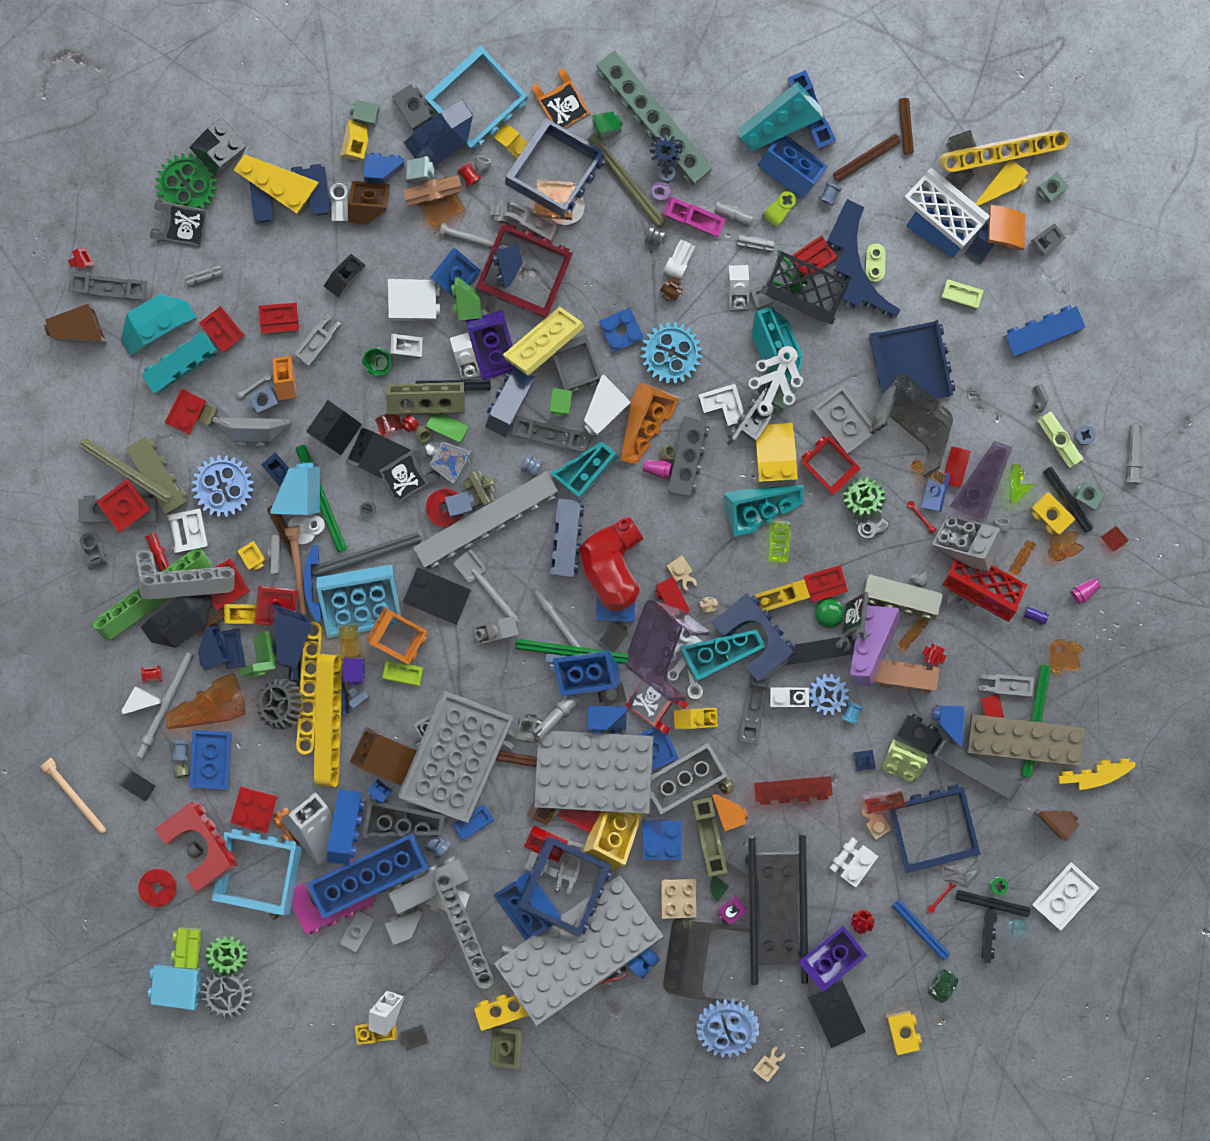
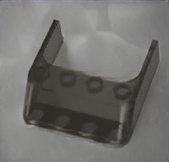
[869,374,953,478]
[663,918,750,1005]

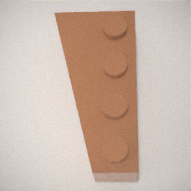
[872,660,940,694]

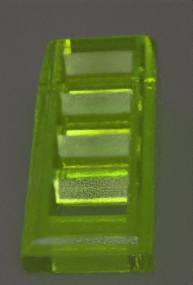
[769,521,791,562]

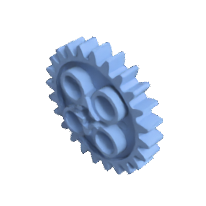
[192,455,254,517]
[696,999,759,1058]

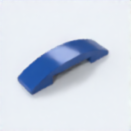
[304,545,322,622]

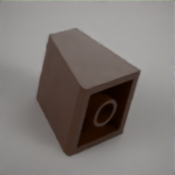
[44,303,107,344]
[350,727,417,786]

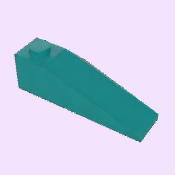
[724,485,804,537]

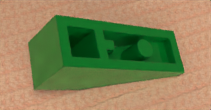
[592,112,623,141]

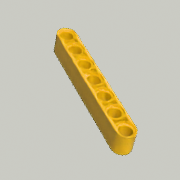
[939,130,1069,172]
[296,622,323,755]
[314,654,342,787]

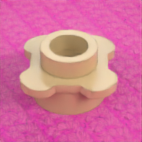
[699,597,719,612]

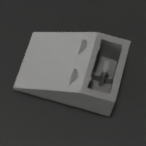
[932,514,1003,572]
[281,792,333,865]

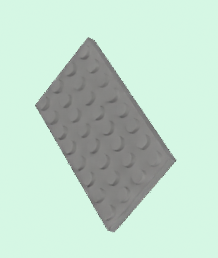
[494,875,664,1027]

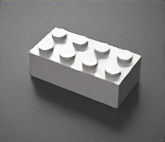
[651,742,728,814]
[388,856,469,914]

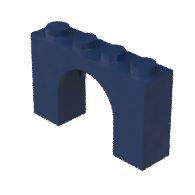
[249,164,332,224]
[712,593,797,683]

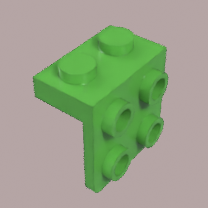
[240,631,276,679]

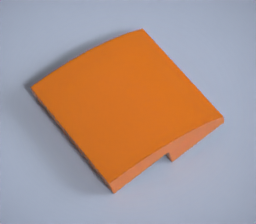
[988,205,1026,250]

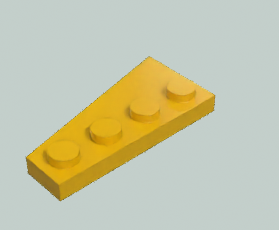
[234,154,319,214]

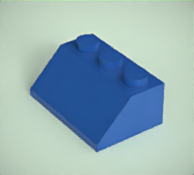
[757,135,828,199]
[906,196,974,258]
[553,651,621,696]
[932,704,964,745]
[494,871,561,941]

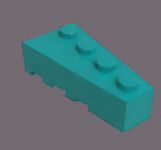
[678,630,766,683]

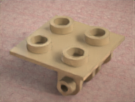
[660,879,696,919]

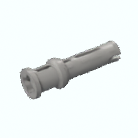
[1125,425,1143,484]
[531,694,581,741]

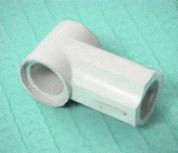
[330,183,348,222]
[663,240,695,281]

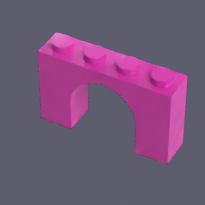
[292,859,376,935]

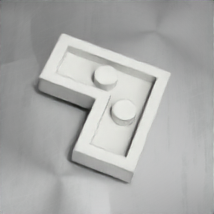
[698,384,744,426]

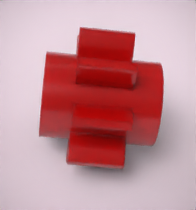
[922,643,947,667]
[850,910,875,934]

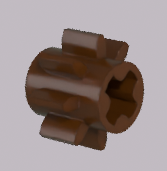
[660,278,683,302]

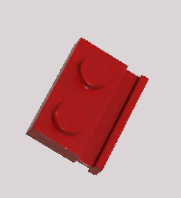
[792,235,838,280]
[258,302,300,334]
[199,306,245,353]
[164,388,207,435]
[804,565,848,602]

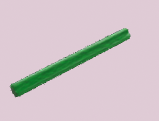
[296,444,347,552]
[515,639,629,664]
[1021,664,1051,778]

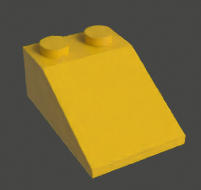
[755,423,798,483]
[583,811,642,870]

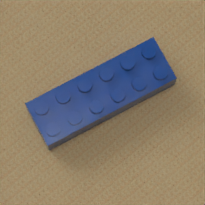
[307,833,430,919]

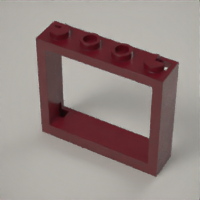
[475,223,573,318]

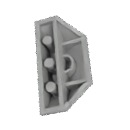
[213,418,292,446]

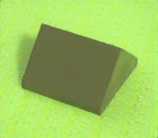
[490,1026,522,1070]

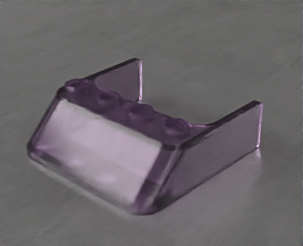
[626,600,710,701]

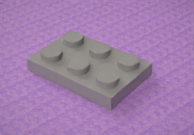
[812,385,878,454]

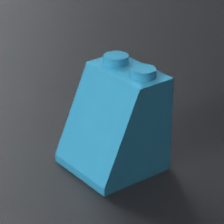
[271,462,320,515]
[148,964,202,1010]

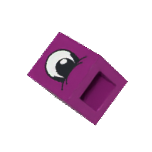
[717,895,748,925]

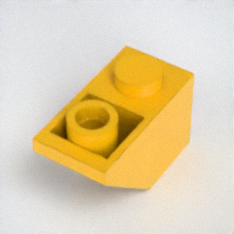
[339,120,368,162]
[674,708,718,729]

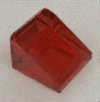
[375,413,403,436]
[1101,526,1129,552]

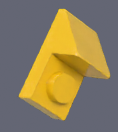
[493,123,528,159]
[224,604,256,624]

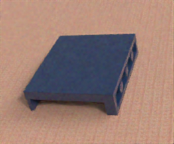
[869,320,955,410]

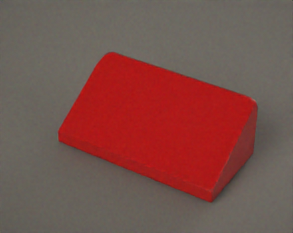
[944,446,971,488]
[980,694,1004,718]
[524,826,568,863]

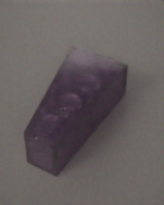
[950,441,1013,521]

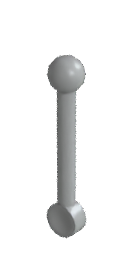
[237,373,271,399]

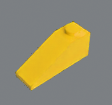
[975,160,1028,207]
[752,579,810,611]

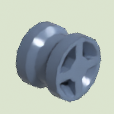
[1075,425,1095,445]
[520,454,543,477]

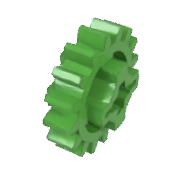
[844,477,885,518]
[205,935,247,977]

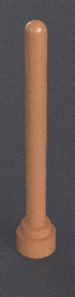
[285,526,308,616]

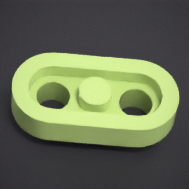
[865,244,886,283]

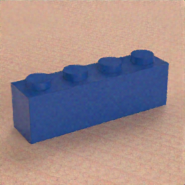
[1004,305,1085,358]
[326,789,365,865]

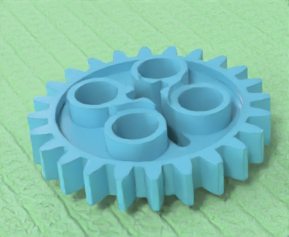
[641,322,703,384]

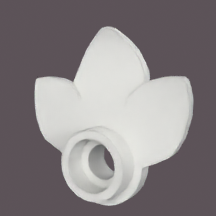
[288,513,325,545]

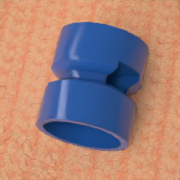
[627,948,661,979]

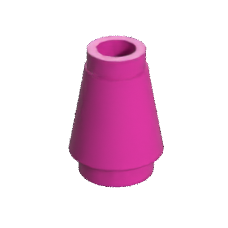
[643,460,672,479]
[1071,578,1101,604]

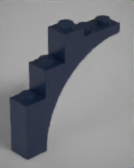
[827,199,901,319]

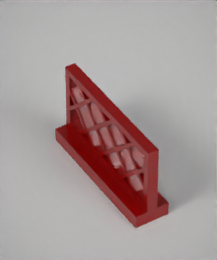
[942,559,1027,622]

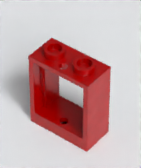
[801,436,861,496]

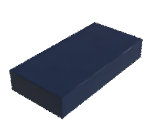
[221,628,246,669]

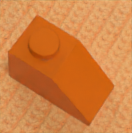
[272,356,297,400]
[711,793,748,831]

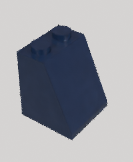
[269,603,312,668]

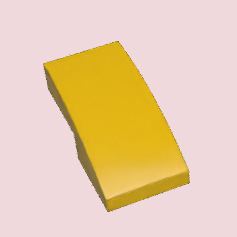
[355,1023,398,1045]

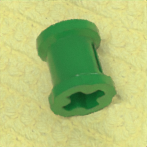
[989,877,1008,895]

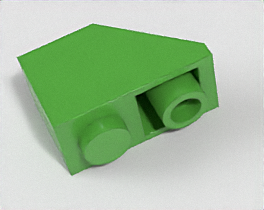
[451,277,482,321]
[550,388,572,417]

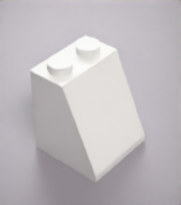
[388,279,440,321]
[584,375,631,437]

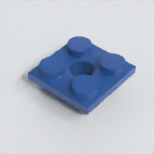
[599,307,644,353]

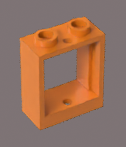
[366,607,427,665]

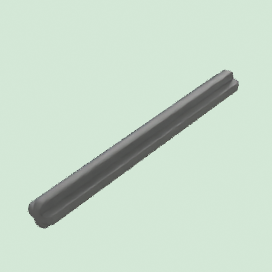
[311,533,421,576]

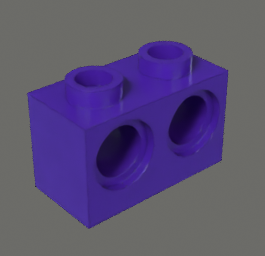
[343,658,365,685]

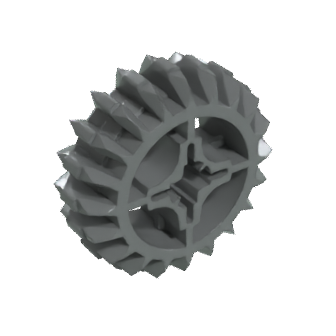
[256,678,305,730]

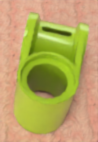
[762,191,796,228]

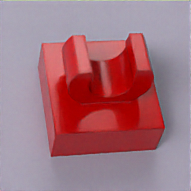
[68,248,94,269]

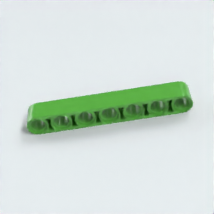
[93,548,212,640]

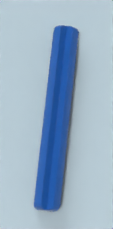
[892,900,950,961]

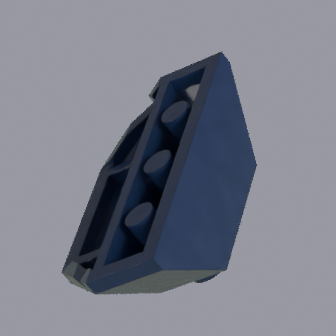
[404,99,474,165]

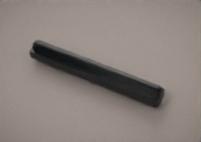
[415,379,491,390]
[1043,467,1094,533]
[955,890,1031,917]

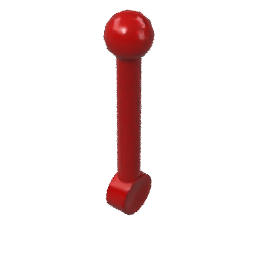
[907,501,936,533]
[927,880,957,913]

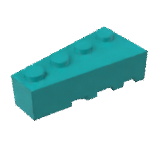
[738,82,824,151]
[141,331,220,395]

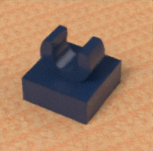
[853,749,876,771]

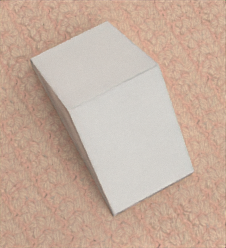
[391,334,423,357]
[122,686,162,714]

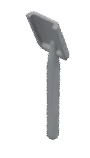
[453,549,519,624]

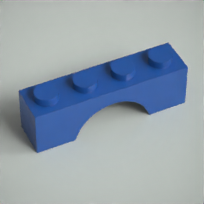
[787,70,836,151]

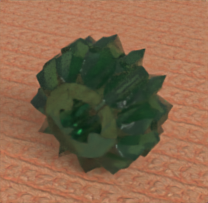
[928,969,958,1003]

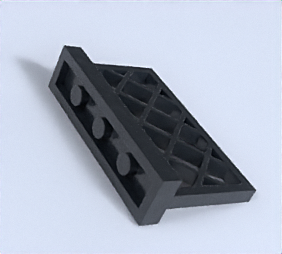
[760,251,849,325]

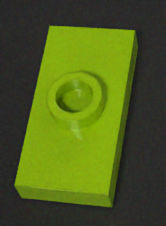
[382,660,424,686]

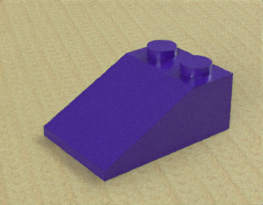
[466,310,515,379]
[798,924,867,992]

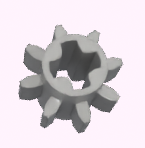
[490,201,514,223]

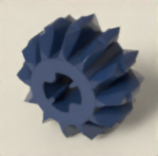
[649,135,682,168]

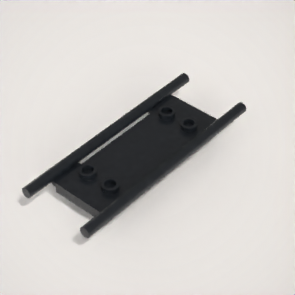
[748,835,809,985]

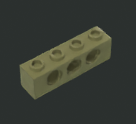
[387,382,465,415]

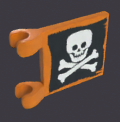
[532,69,590,128]

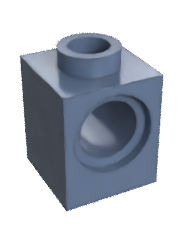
[248,386,280,414]
[445,492,475,517]

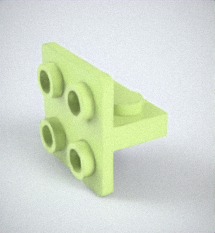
[881,739,928,783]

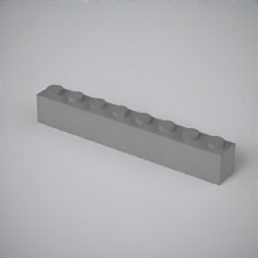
[413,471,558,569]

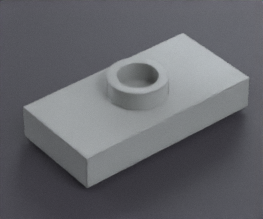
[268,535,281,574]
[340,909,375,952]

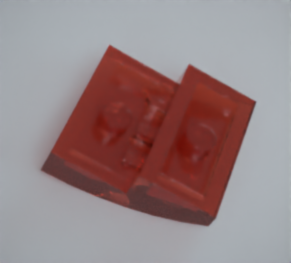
[862,788,906,814]

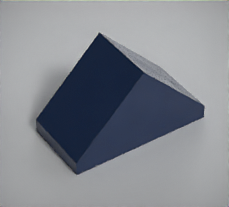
[965,222,994,264]

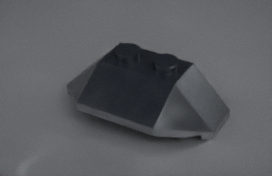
[141,594,213,648]

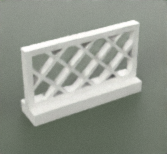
[902,168,990,249]

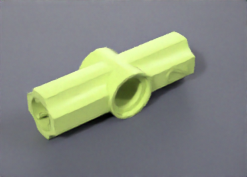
[1037,411,1083,468]

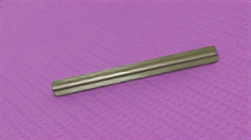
[587,133,664,227]
[79,438,173,503]

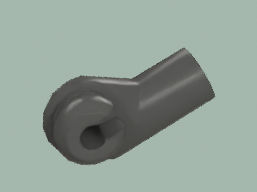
[1032,384,1049,412]

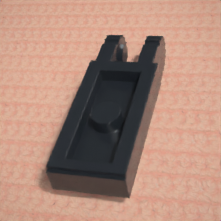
[981,908,998,963]

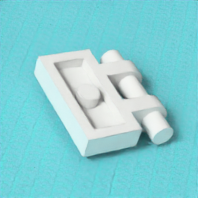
[830,837,879,887]

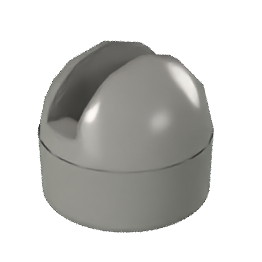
[475,156,491,172]
[995,518,1010,533]
[911,572,928,587]

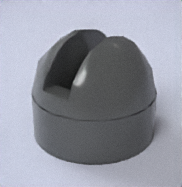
[359,501,375,517]
[187,841,203,858]

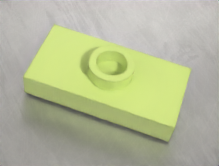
[941,279,984,309]

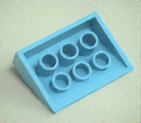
[317,564,403,638]

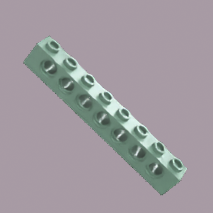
[596,50,712,185]

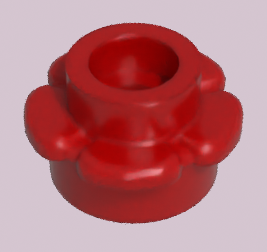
[402,415,419,433]

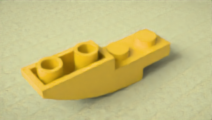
[1057,758,1136,790]

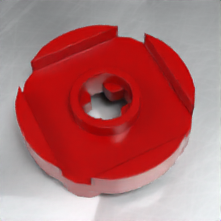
[426,488,463,527]
[138,868,177,907]

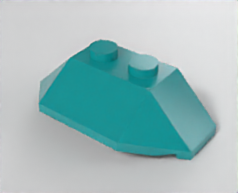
[121,294,197,357]
[752,307,803,382]

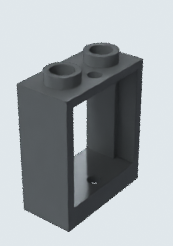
[553,335,601,393]

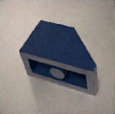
[197,625,232,671]

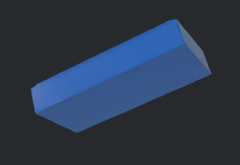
[452,804,494,841]

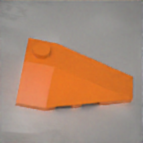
[620,383,679,464]

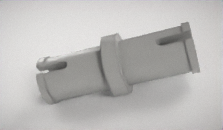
[714,201,754,227]

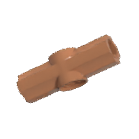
[403,175,463,206]

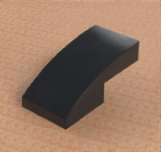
[111,763,156,802]

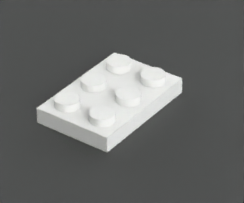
[1032,862,1099,931]

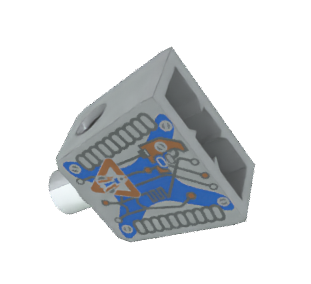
[425,442,472,485]

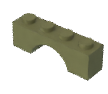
[692,796,728,877]

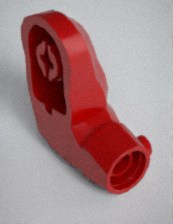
[579,516,644,611]

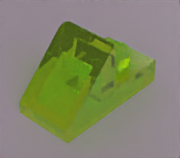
[1010,464,1035,503]

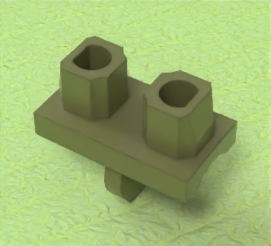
[463,470,497,506]

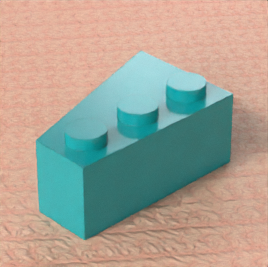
[550,442,619,501]

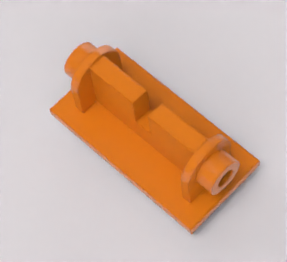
[273,807,300,845]

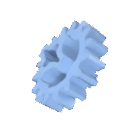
[809,674,849,715]

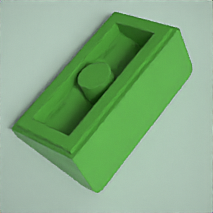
[426,413,469,443]

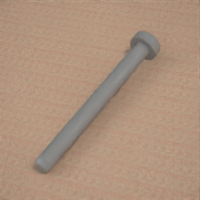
[439,223,522,253]

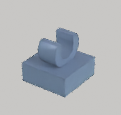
[545,654,566,672]
[348,687,369,708]

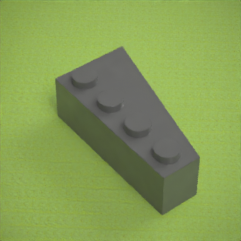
[362,798,446,838]

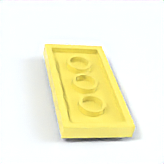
[503,306,585,376]

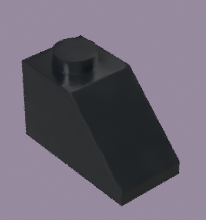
[324,254,366,298]

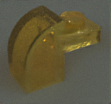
[338,624,362,658]

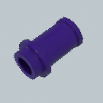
[1023,606,1049,625]

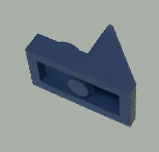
[261,452,289,488]

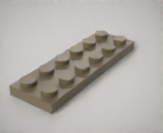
[967,714,1085,766]

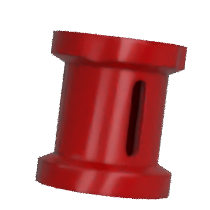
[457,162,481,188]
[141,665,163,684]

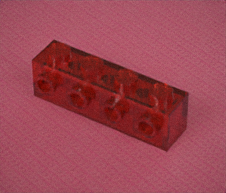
[753,775,833,805]

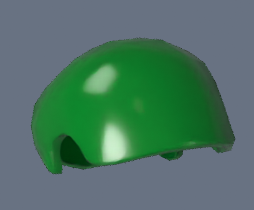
[362,347,393,377]
[815,597,844,628]

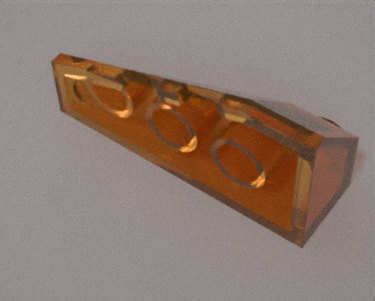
[166,673,246,730]

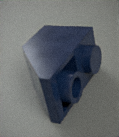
[492,245,523,288]

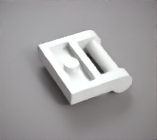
[167,509,208,553]

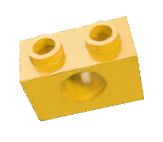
[1030,492,1075,536]
[887,1010,922,1055]

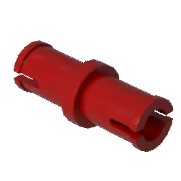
[145,532,169,572]

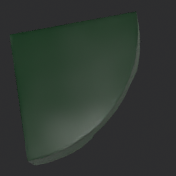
[710,876,729,901]

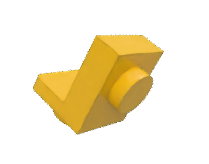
[238,541,266,572]

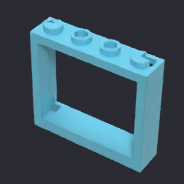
[424,45,528,150]
[212,829,302,915]

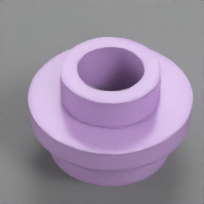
[651,181,671,200]

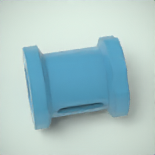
[841,701,864,725]

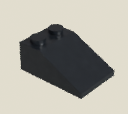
[402,567,471,625]
[807,979,866,1048]

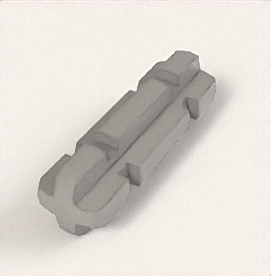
[737,235,775,252]
[185,266,223,286]

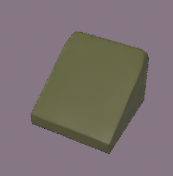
[198,404,218,427]

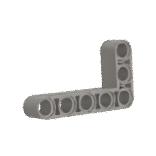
[135,549,235,599]

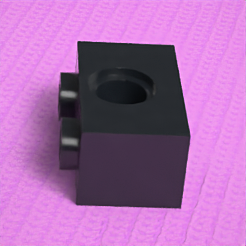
[895,714,941,755]

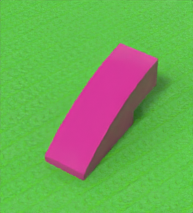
[661,197,726,237]

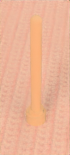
[39,758,106,834]

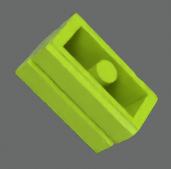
[171,927,202,969]

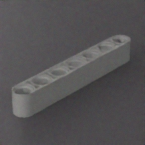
[433,867,493,989]

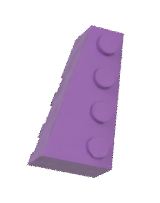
[850,606,901,686]

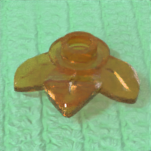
[1048,531,1084,561]
[1049,639,1084,675]

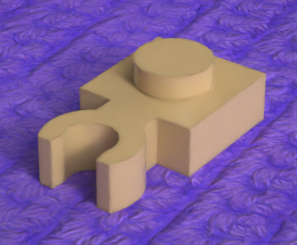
[666,555,697,591]
[861,804,892,840]
[752,1046,785,1082]

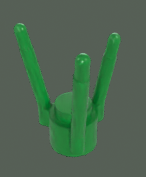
[772,249,808,294]

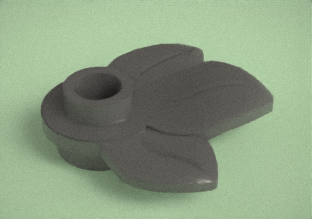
[852,509,890,539]

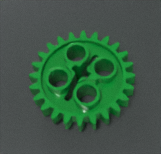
[155,153,218,209]

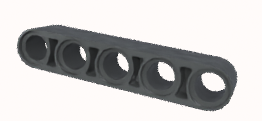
[931,738,1021,801]

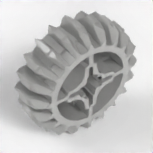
[200,971,252,1020]

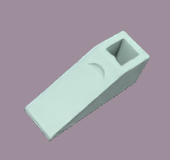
[406,157,434,183]

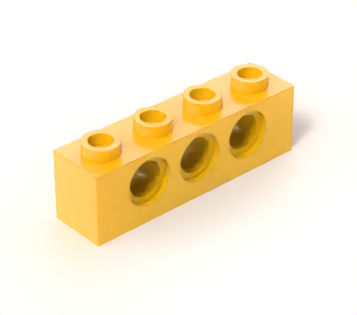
[474,994,529,1031]

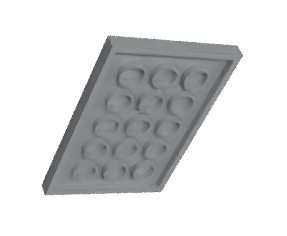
[398,690,513,823]
[535,731,654,814]

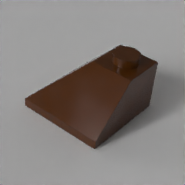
[348,181,390,224]
[1034,809,1080,842]

